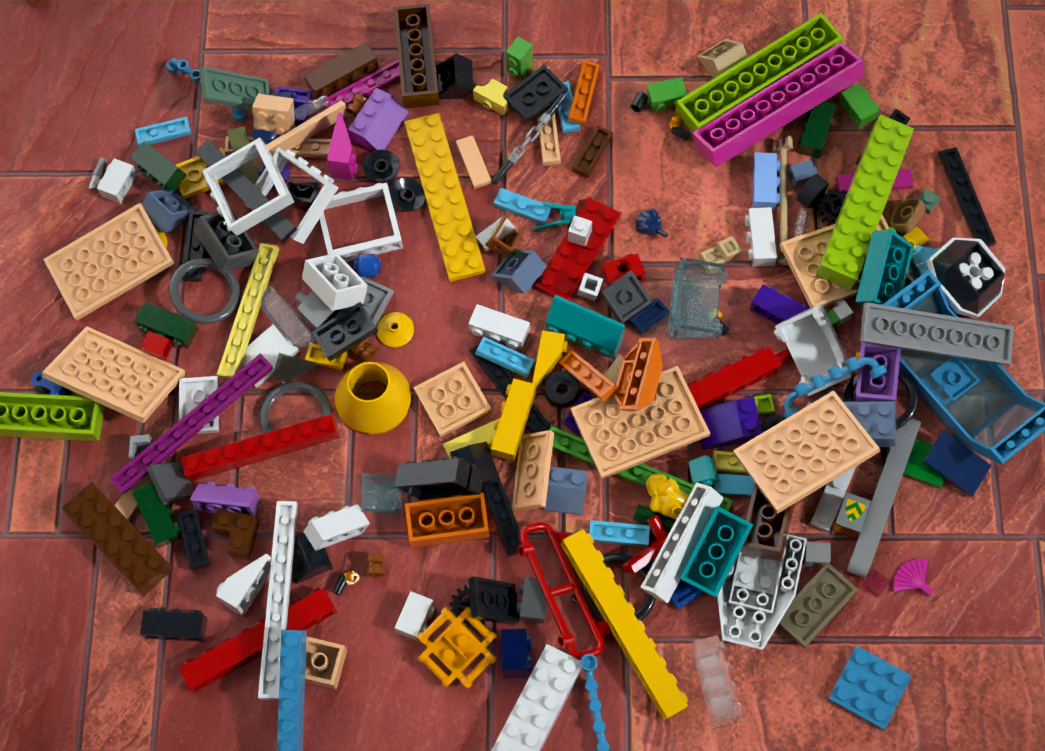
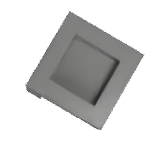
[129,434,155,460]
[804,542,831,567]

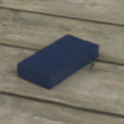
[629,298,670,335]

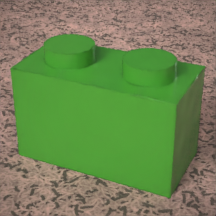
[506,37,533,79]
[646,77,687,112]
[838,83,880,129]

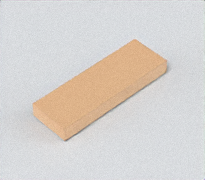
[456,135,491,189]

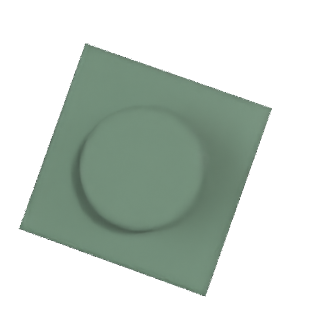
[917,188,941,214]

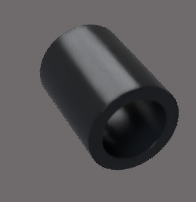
[630,92,648,112]

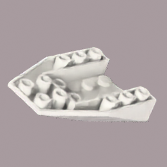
[717,534,807,651]

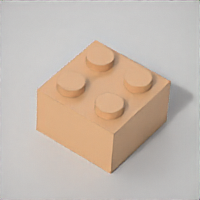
[252,94,295,136]
[305,637,347,690]

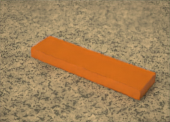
[567,60,600,126]
[558,350,619,402]

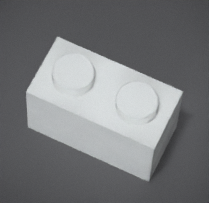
[97,158,137,204]
[395,591,436,641]

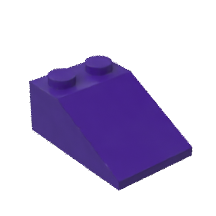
[700,397,762,450]

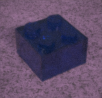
[502,629,532,678]

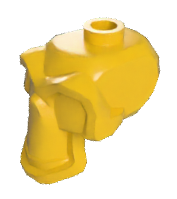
[646,474,689,520]

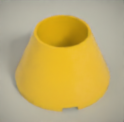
[335,362,411,435]

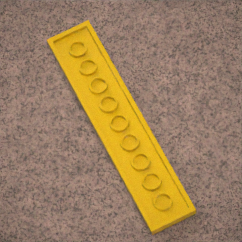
[404,113,486,282]

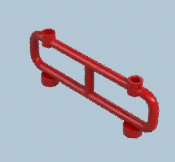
[518,522,610,660]

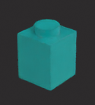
[688,455,719,487]

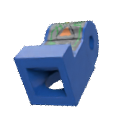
[31,371,69,396]

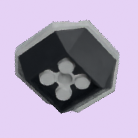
[926,238,1005,319]

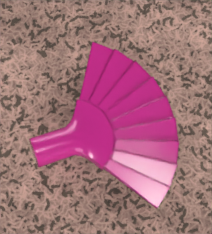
[893,559,933,596]

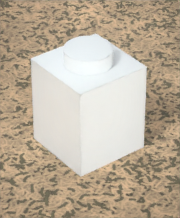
[568,215,592,247]
[577,273,603,301]

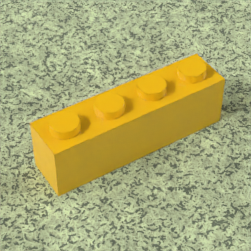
[489,378,536,461]

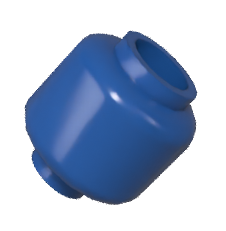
[354,254,381,278]

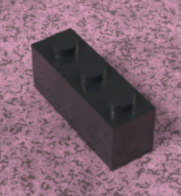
[140,608,207,642]

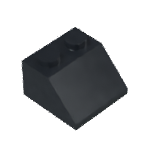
[436,53,474,100]
[450,441,499,483]
[292,532,333,584]

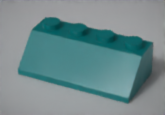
[855,230,914,306]
[545,295,625,358]
[680,506,753,598]

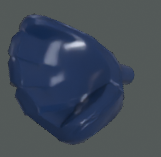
[635,208,668,238]

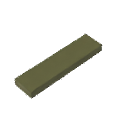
[227,126,259,185]

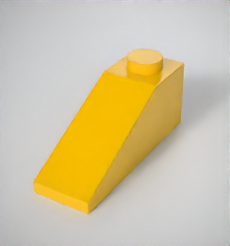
[532,331,568,391]

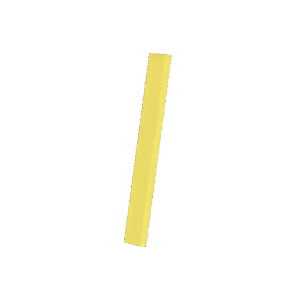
[217,243,279,379]

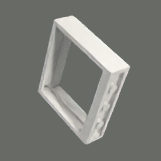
[203,138,294,236]
[243,147,339,244]
[319,183,403,262]

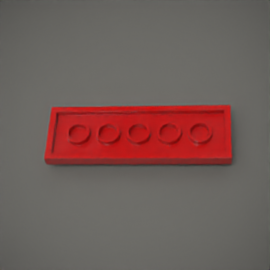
[535,197,621,301]

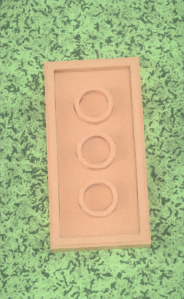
[511,430,554,511]

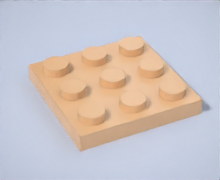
[413,362,491,438]

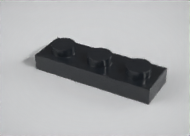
[177,508,211,571]

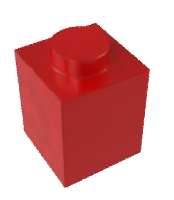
[140,331,173,361]

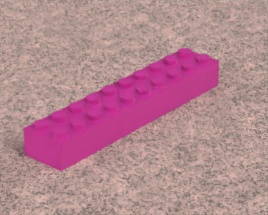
[692,42,865,167]

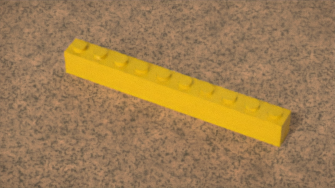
[561,529,688,721]

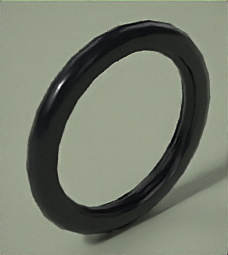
[844,370,918,430]
[581,553,656,621]

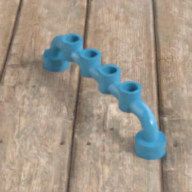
[166,58,247,122]
[783,357,887,418]
[580,654,610,751]

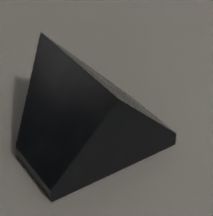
[287,182,321,212]

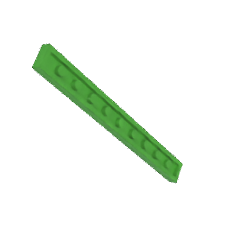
[550,426,733,511]

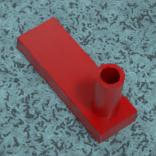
[622,515,669,573]

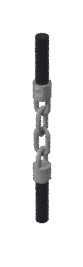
[491,93,567,185]

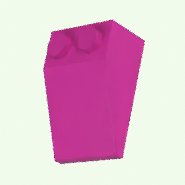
[327,112,358,181]

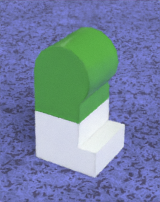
[826,298,853,328]

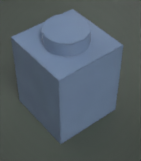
[788,160,818,189]

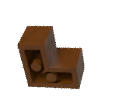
[212,509,259,560]

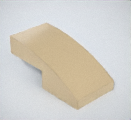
[698,236,742,271]

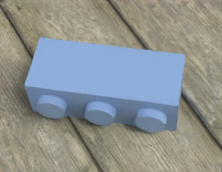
[752,152,780,211]

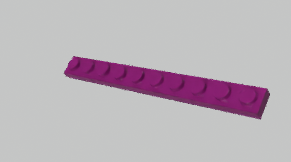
[110,353,274,495]

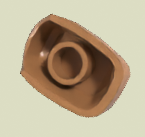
[890,199,926,233]

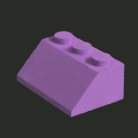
[348,88,409,151]
[855,342,901,402]
[190,482,260,516]

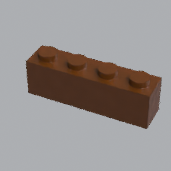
[304,42,378,100]

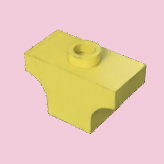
[473,79,508,116]

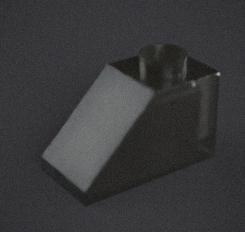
[272,353,316,384]

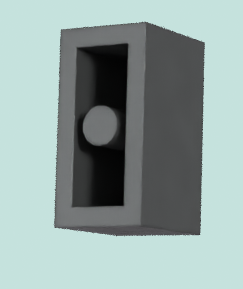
[517,577,549,624]

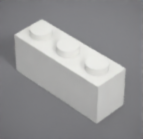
[745,207,777,267]
[468,304,530,349]
[304,504,370,551]

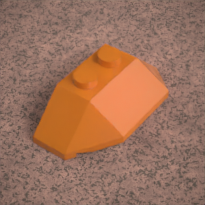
[613,338,663,411]

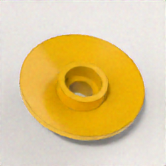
[377,312,414,348]

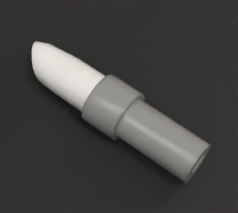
[89,158,107,189]

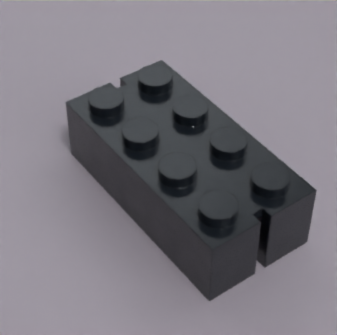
[394,457,484,500]

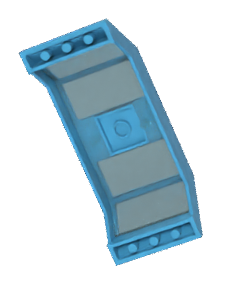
[883,270,1045,465]

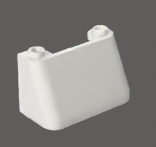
[774,303,853,396]

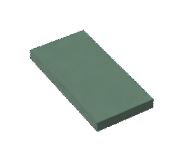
[199,66,270,110]

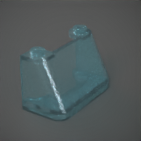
[667,257,728,339]

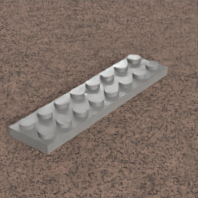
[860,302,1014,366]

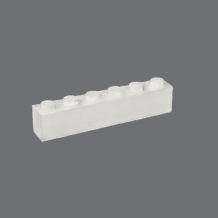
[640,482,723,603]

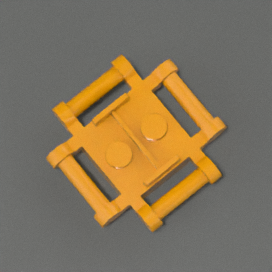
[417,607,497,688]

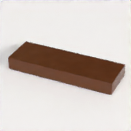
[572,125,613,178]

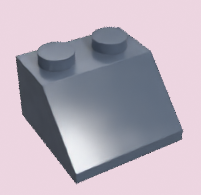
[142,188,197,233]
[491,248,547,294]
[544,466,588,516]

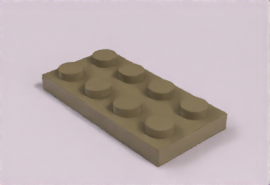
[778,563,858,648]

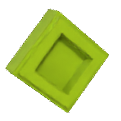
[754,394,776,416]

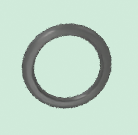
[169,258,241,324]
[259,381,332,434]

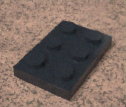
[503,65,568,123]
[312,302,378,361]
[468,576,519,625]

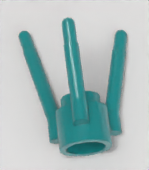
[533,201,576,230]

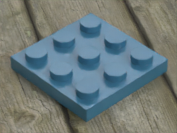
[828,645,912,731]

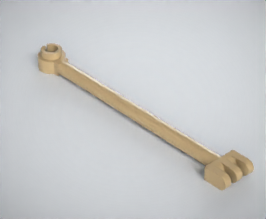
[773,136,793,266]

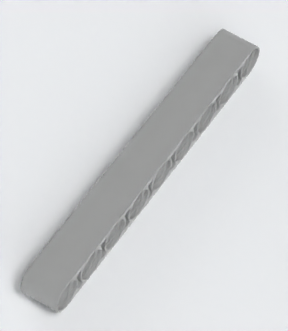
[846,418,921,578]

